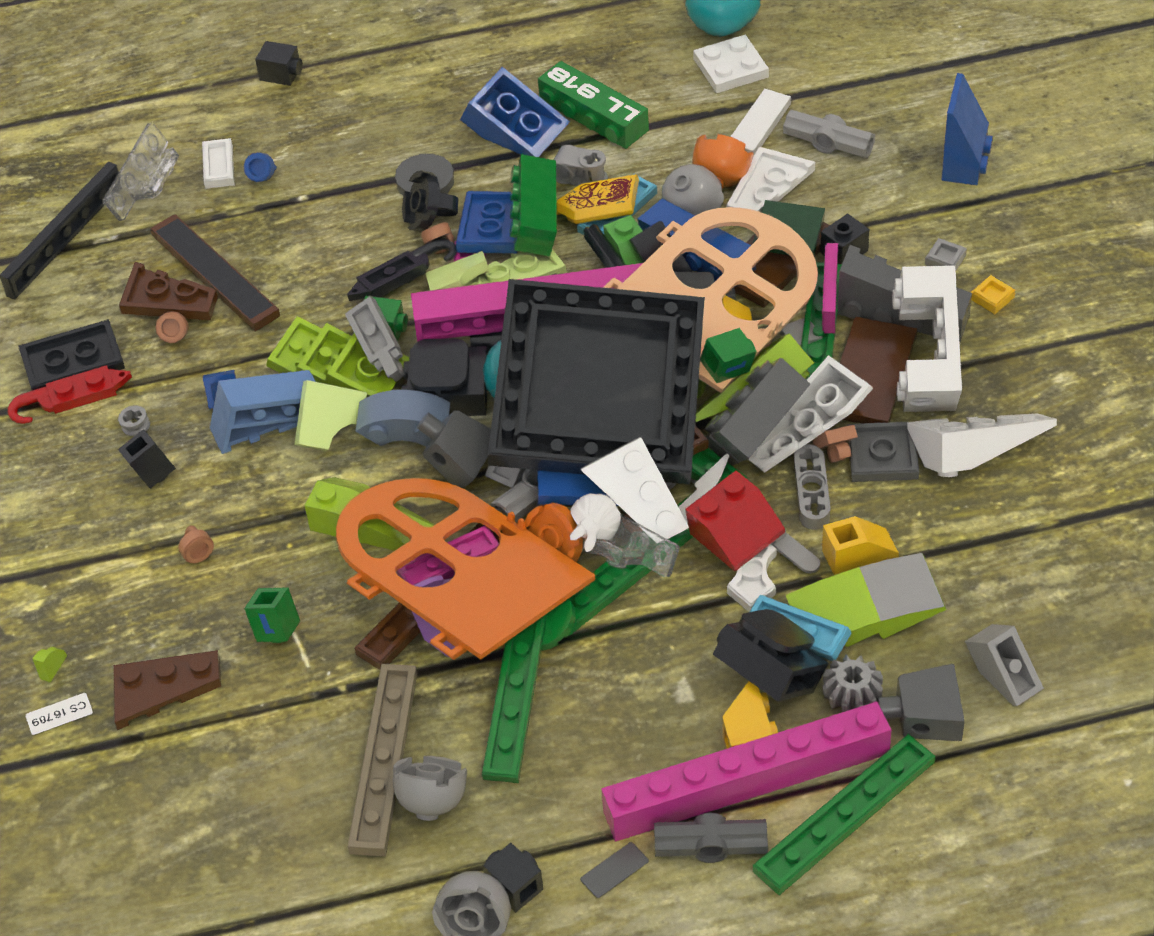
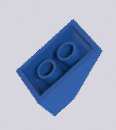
[460,67,570,157]
[942,73,993,185]

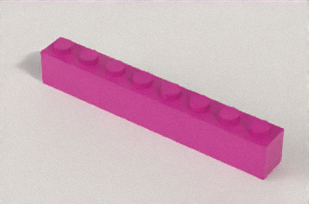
[411,263,643,342]
[601,702,892,842]

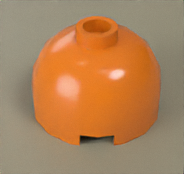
[692,134,754,189]

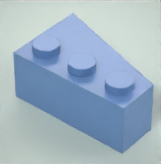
[210,370,316,454]

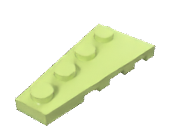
[466,249,567,286]

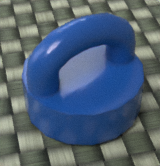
[244,152,277,182]

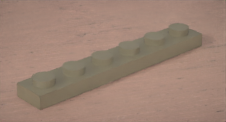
[348,664,418,857]

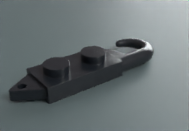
[347,239,457,301]

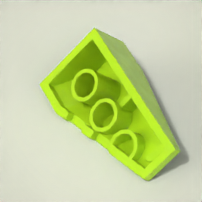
[695,333,814,422]
[304,477,434,551]

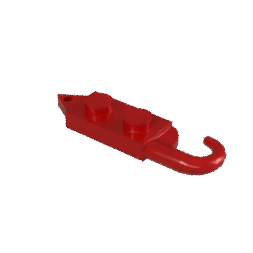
[7,365,132,424]

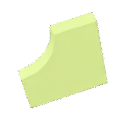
[426,251,489,291]
[294,380,367,451]

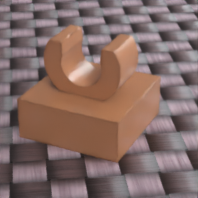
[812,425,858,463]

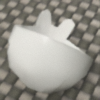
[570,493,621,552]

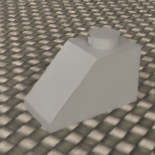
[965,624,1044,706]

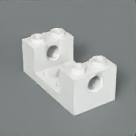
[892,266,962,412]

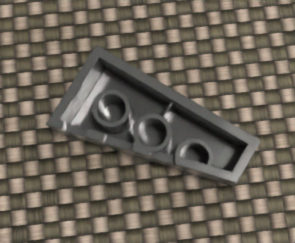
[838,245,972,342]

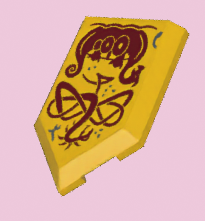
[557,174,639,224]

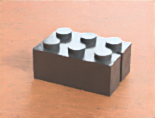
[705,358,811,466]

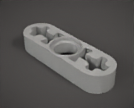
[794,444,830,530]

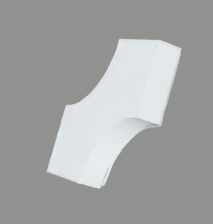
[727,544,777,612]

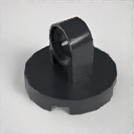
[402,170,459,232]

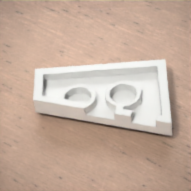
[726,147,815,213]
[581,437,689,543]

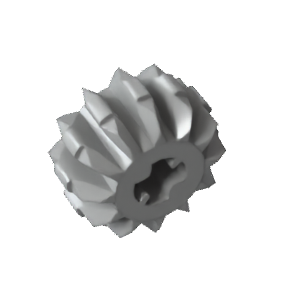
[823,654,883,712]

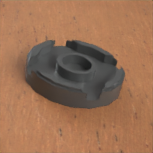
[395,154,454,195]

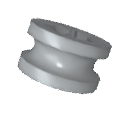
[118,405,150,436]

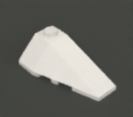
[748,355,873,473]
[907,414,1057,477]

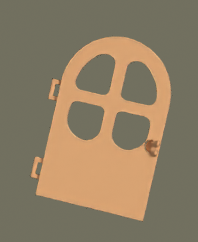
[603,207,818,393]

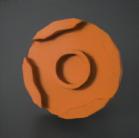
[525,503,583,562]

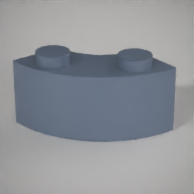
[355,390,450,446]

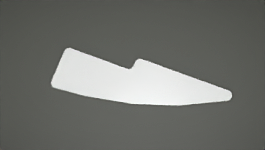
[679,454,729,523]

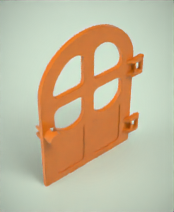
[336,478,595,660]

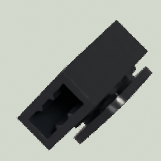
[401,338,488,416]
[713,609,829,702]

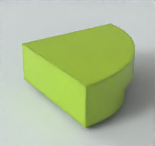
[32,647,67,682]

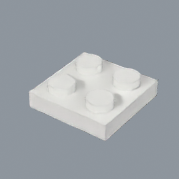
[693,34,769,93]

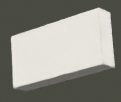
[202,138,235,189]

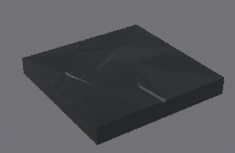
[488,279,705,484]

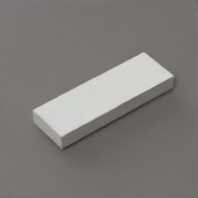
[731,89,791,157]

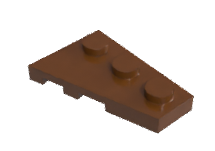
[119,262,218,320]
[113,650,221,730]

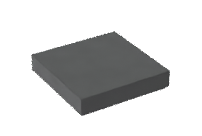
[847,422,919,482]

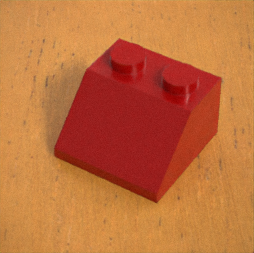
[685,470,785,571]

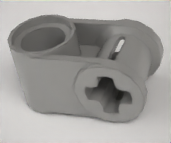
[553,145,608,186]

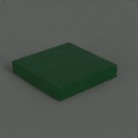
[753,200,825,255]

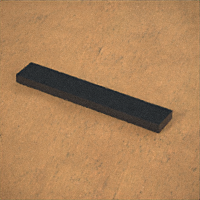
[0,161,122,300]

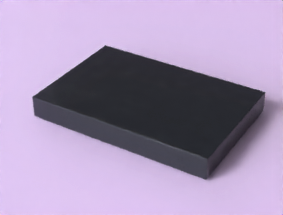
[18,319,125,390]

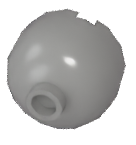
[662,164,724,216]
[393,756,467,821]
[432,871,511,936]

